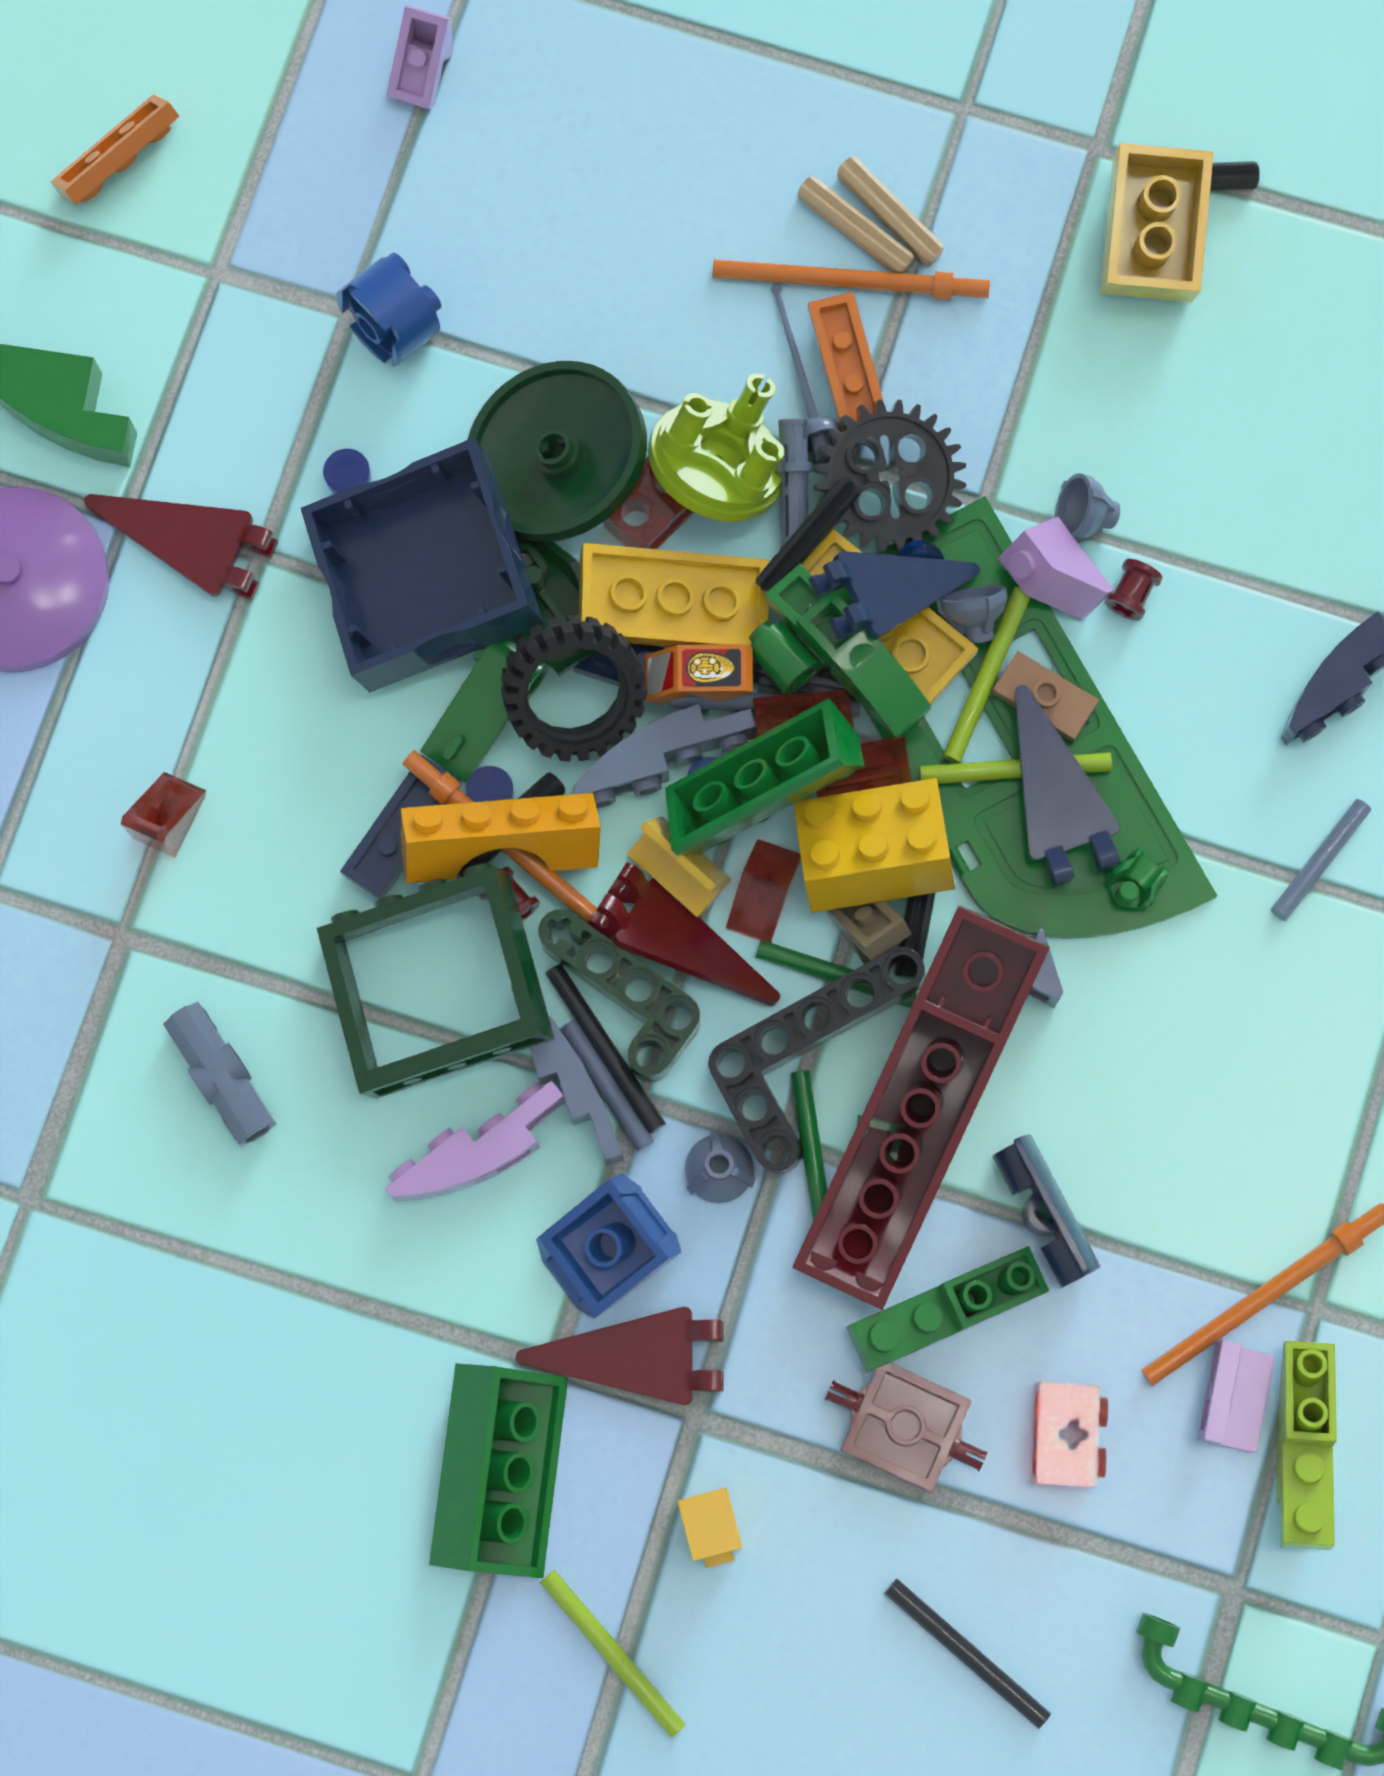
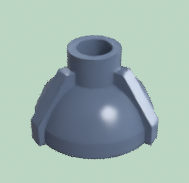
[1055,473,1120,543]
[937,584,1008,643]
[685,1130,756,1203]

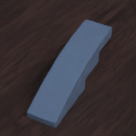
[511,985,624,1165]

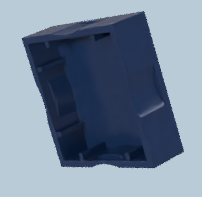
[300,438,544,693]

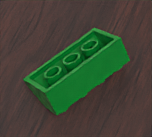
[665,698,864,856]
[429,1363,568,1578]

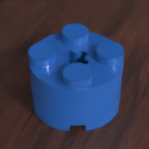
[336,252,442,367]

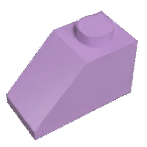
[998,516,1114,619]

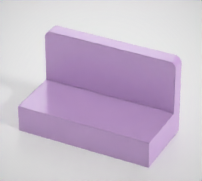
[1197,1340,1274,1453]

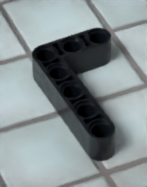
[708,947,926,1174]

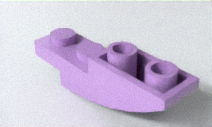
[385,1080,566,1201]

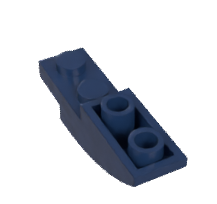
[1281,612,1384,745]

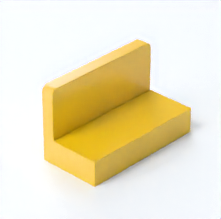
[627,816,732,917]

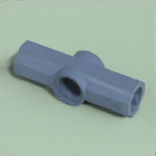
[163,1001,276,1147]

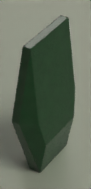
[516,536,597,676]

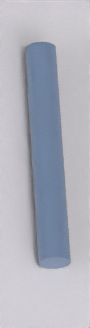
[1270,799,1372,921]
[560,1019,654,1151]

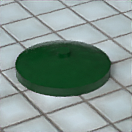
[467,361,647,542]

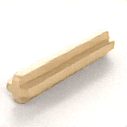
[837,156,944,266]
[797,176,914,273]

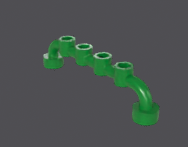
[1136,1612,1384,1770]

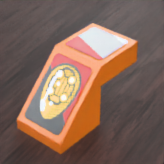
[644,644,753,705]

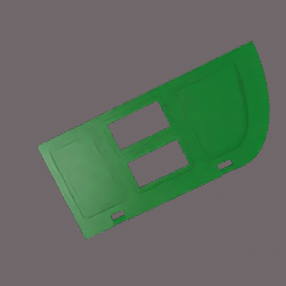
[863,496,1218,939]

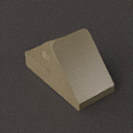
[826,901,912,964]

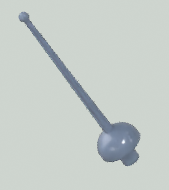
[771,284,842,463]

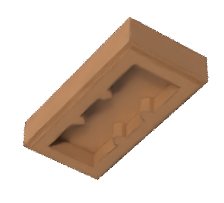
[992,651,1099,743]

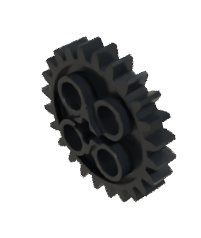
[813,399,967,554]

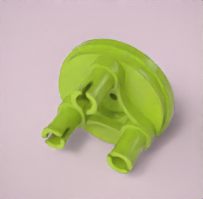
[648,373,784,522]

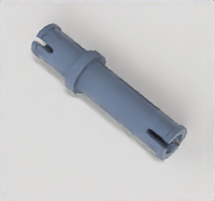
[775,419,812,559]

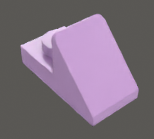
[386,5,453,109]

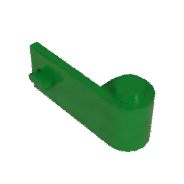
[749,587,853,695]
[420,638,549,783]

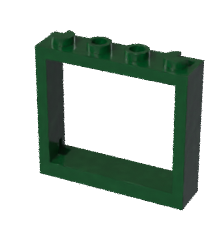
[316,863,555,1099]

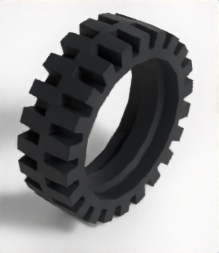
[501,615,647,762]

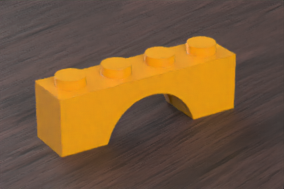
[401,793,601,883]

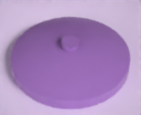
[0,487,110,672]

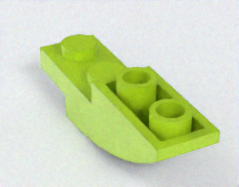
[1276,1341,1337,1550]

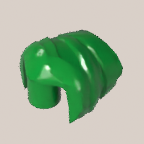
[1107,847,1170,909]

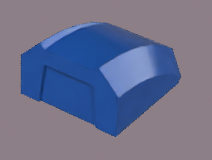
[536,1174,682,1319]

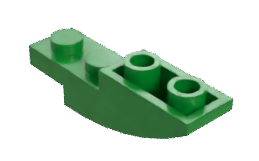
[765,564,931,740]
[846,1246,1050,1373]

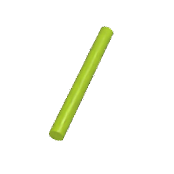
[942,587,1031,764]
[919,752,1112,784]
[539,1569,686,1738]

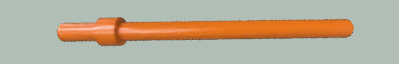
[712,259,990,301]
[402,750,615,941]
[1141,1203,1384,1387]

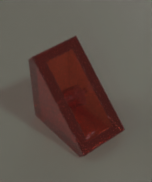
[120,772,207,858]
[726,839,801,943]

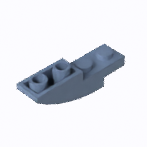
[573,704,756,809]

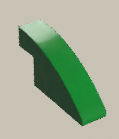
[0,344,137,468]

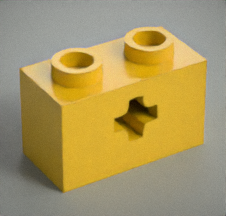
[677,1487,743,1568]

